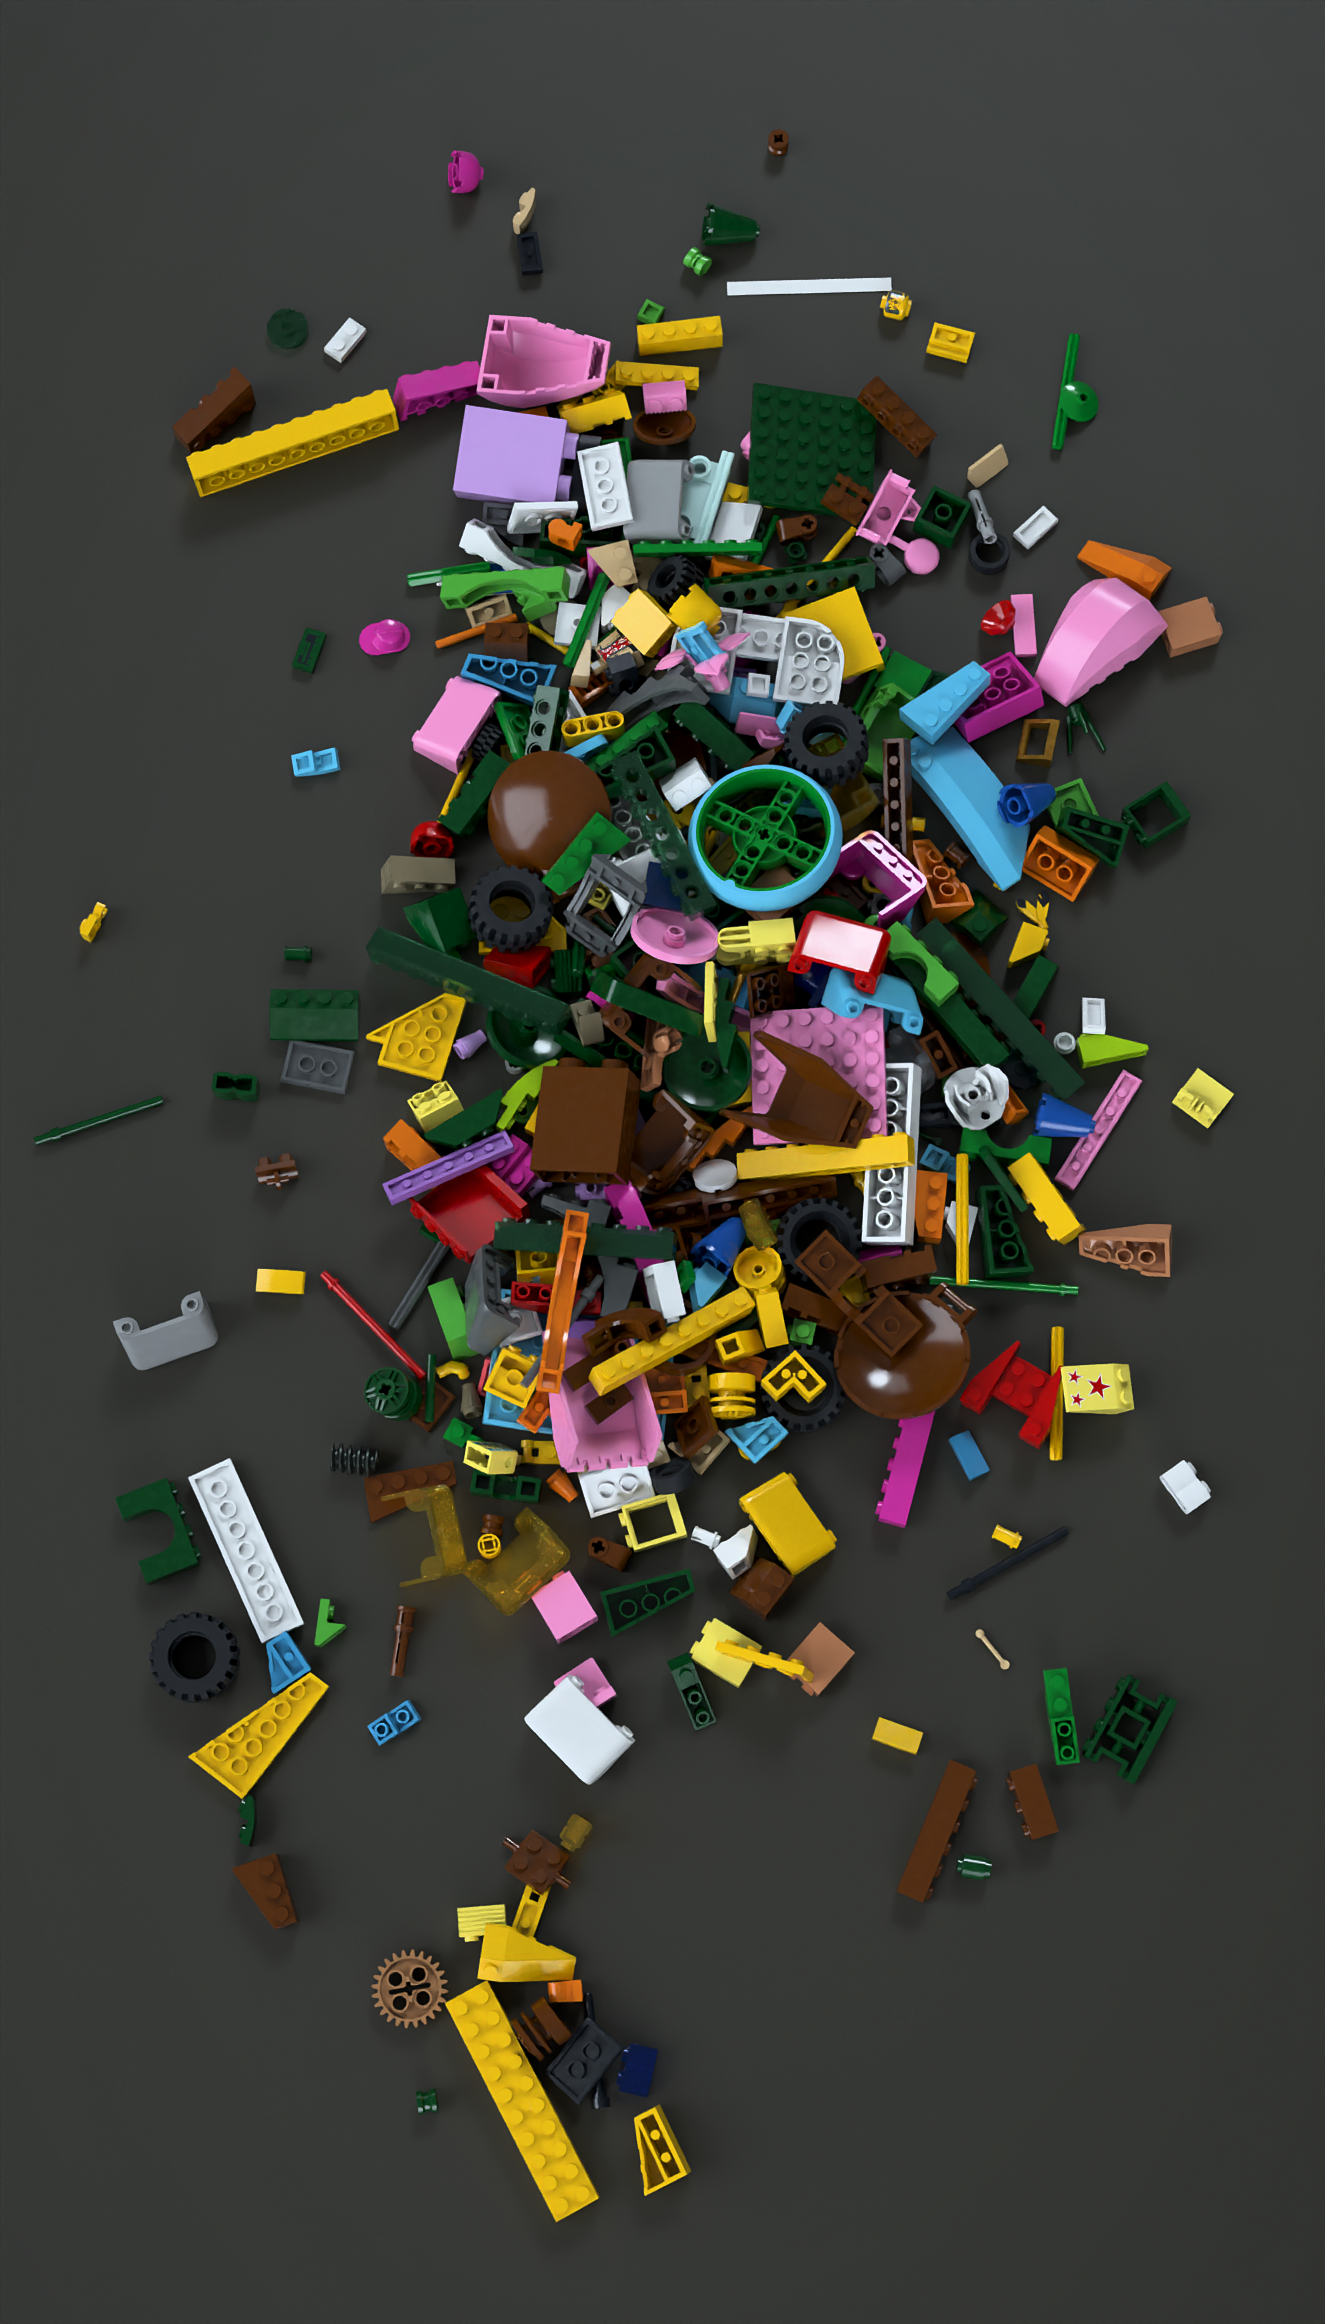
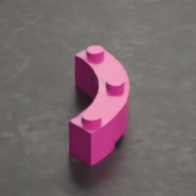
[604,1180,664,1307]

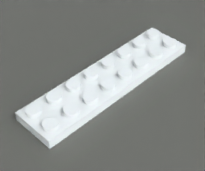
[188,1458,305,1644]

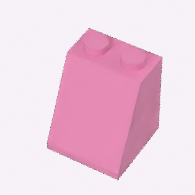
[530,1571,598,1644]

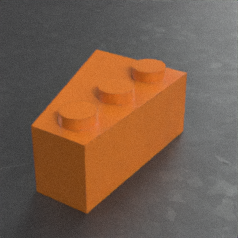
[383,1119,445,1189]
[914,1170,948,1244]

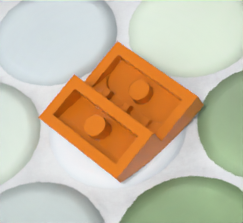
[644,1369,688,1415]

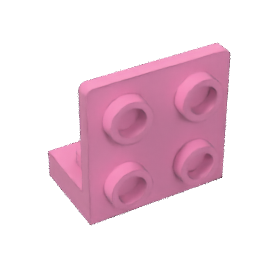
[554,1658,617,1708]

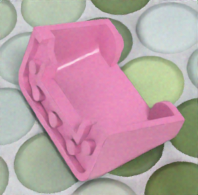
[412,676,502,775]

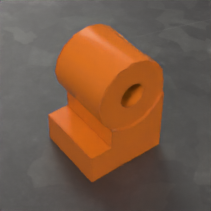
[548,519,582,552]
[548,1980,583,2002]

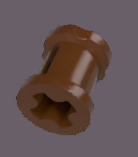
[943,841,972,870]

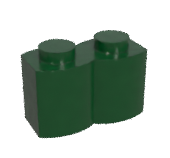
[211,1072,261,1102]

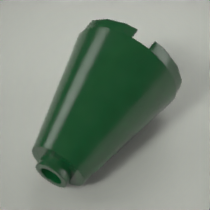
[702,203,760,246]

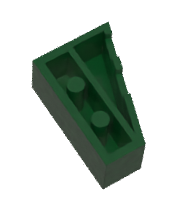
[1056,806,1130,868]

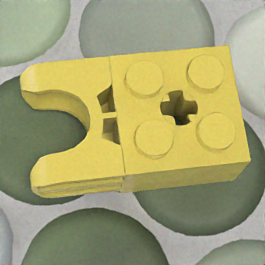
[716,918,796,966]

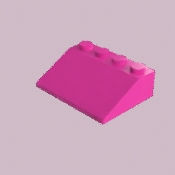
[954,651,1044,743]

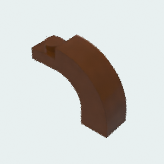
[582,1308,667,1357]

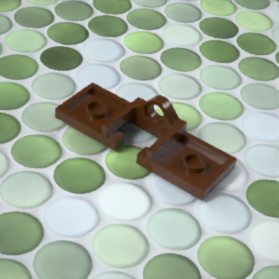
[794,1230,923,1358]

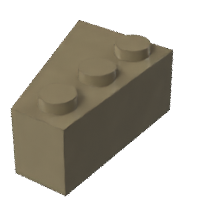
[381,855,455,894]

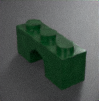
[470,1469,542,1505]

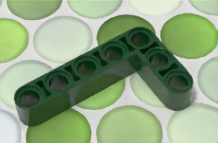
[590,969,705,1037]

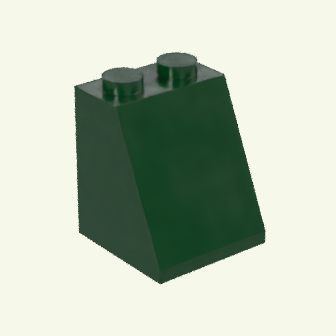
[403,887,477,955]

